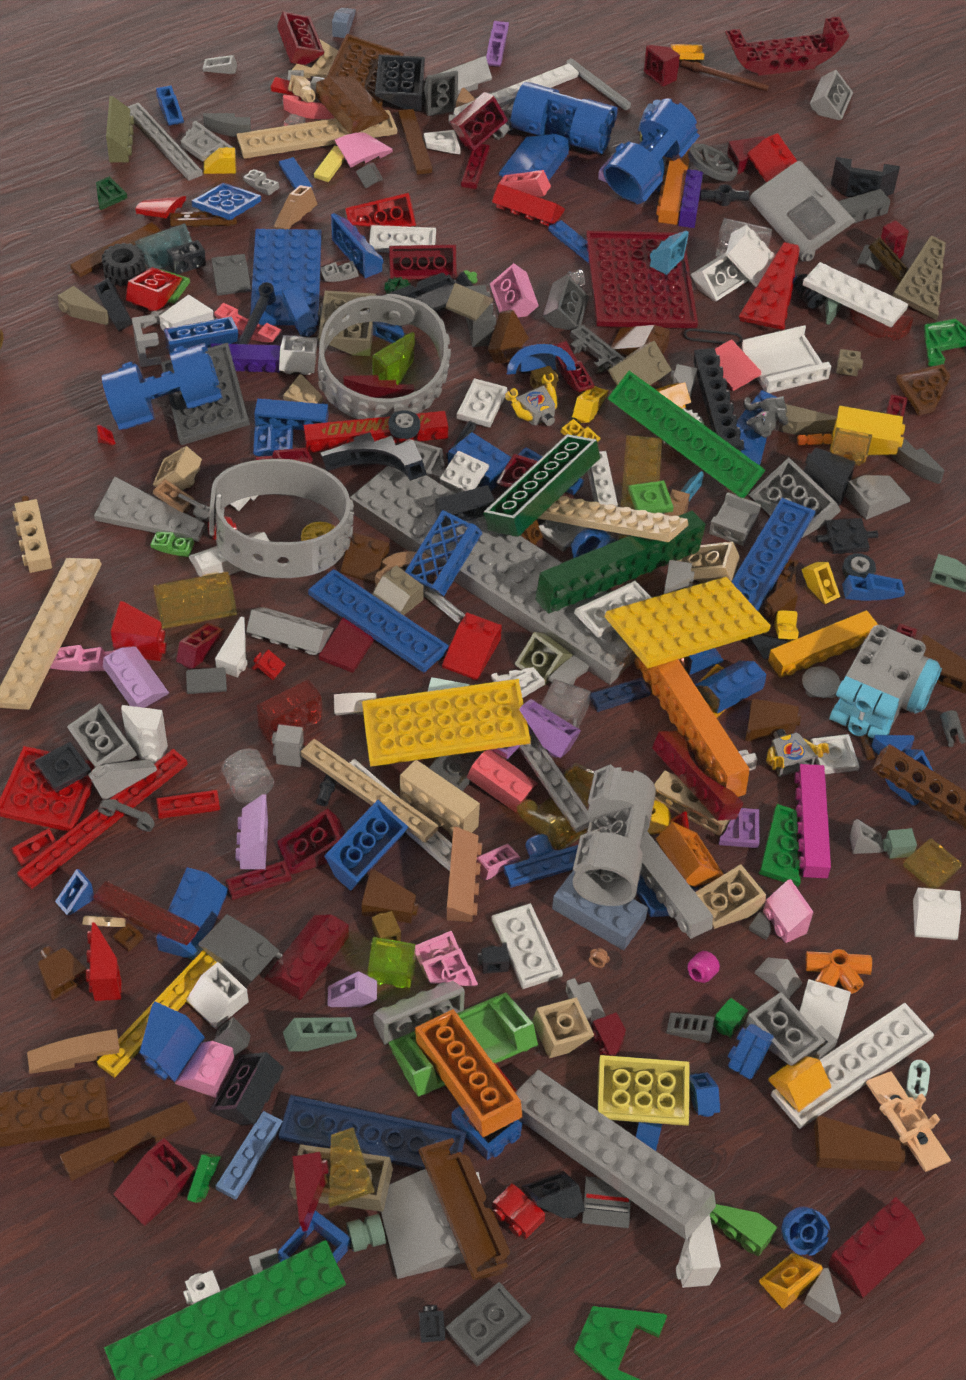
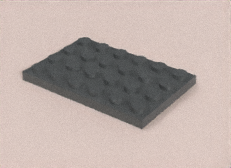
[161,343,250,445]

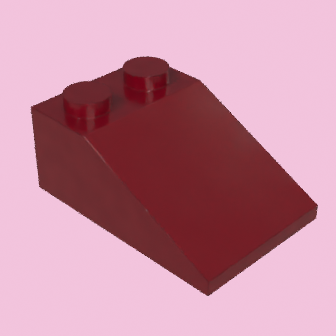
[277,809,346,874]

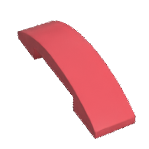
[283,95,335,119]
[214,303,281,342]

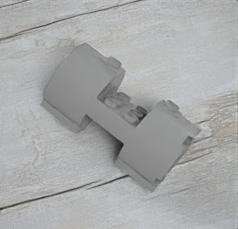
[573,764,656,906]

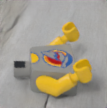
[505,373,557,426]
[766,729,830,777]

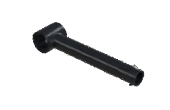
[235,282,276,345]

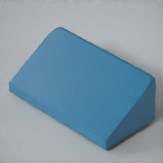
[680,471,704,501]

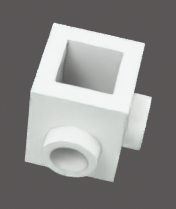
[183,1271,220,1305]

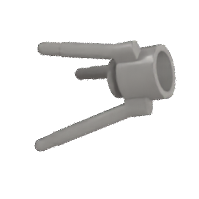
[179,494,210,522]

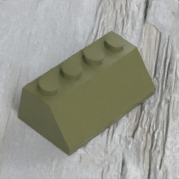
[106,96,134,162]

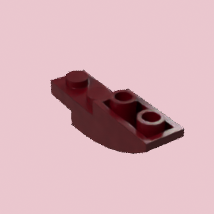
[553,341,595,392]

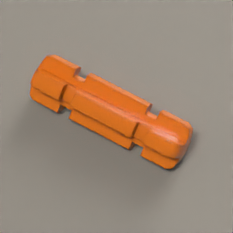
[797,434,832,445]

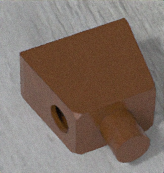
[37,946,87,1001]

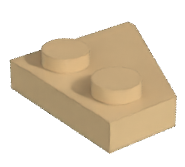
[283,374,323,404]

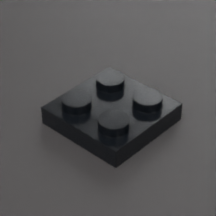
[34,742,91,792]

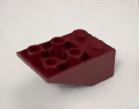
[113,1138,196,1226]

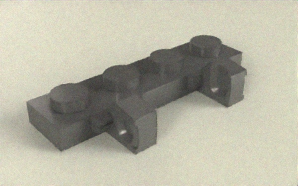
[570,325,624,374]

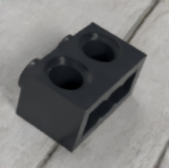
[167,240,206,275]

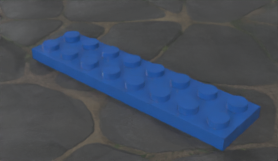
[732,498,815,611]
[308,569,449,673]

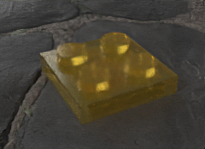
[903,838,962,889]

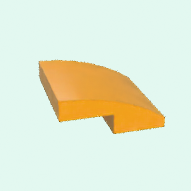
[671,44,704,60]

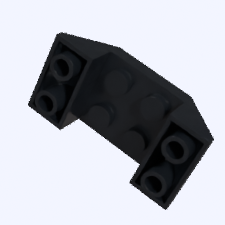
[831,157,900,198]

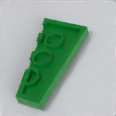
[759,804,801,887]

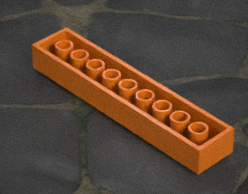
[634,655,750,797]

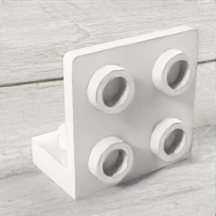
[440,451,489,494]

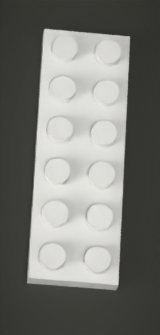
[803,262,908,327]

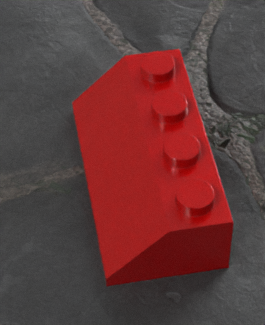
[492,183,565,226]

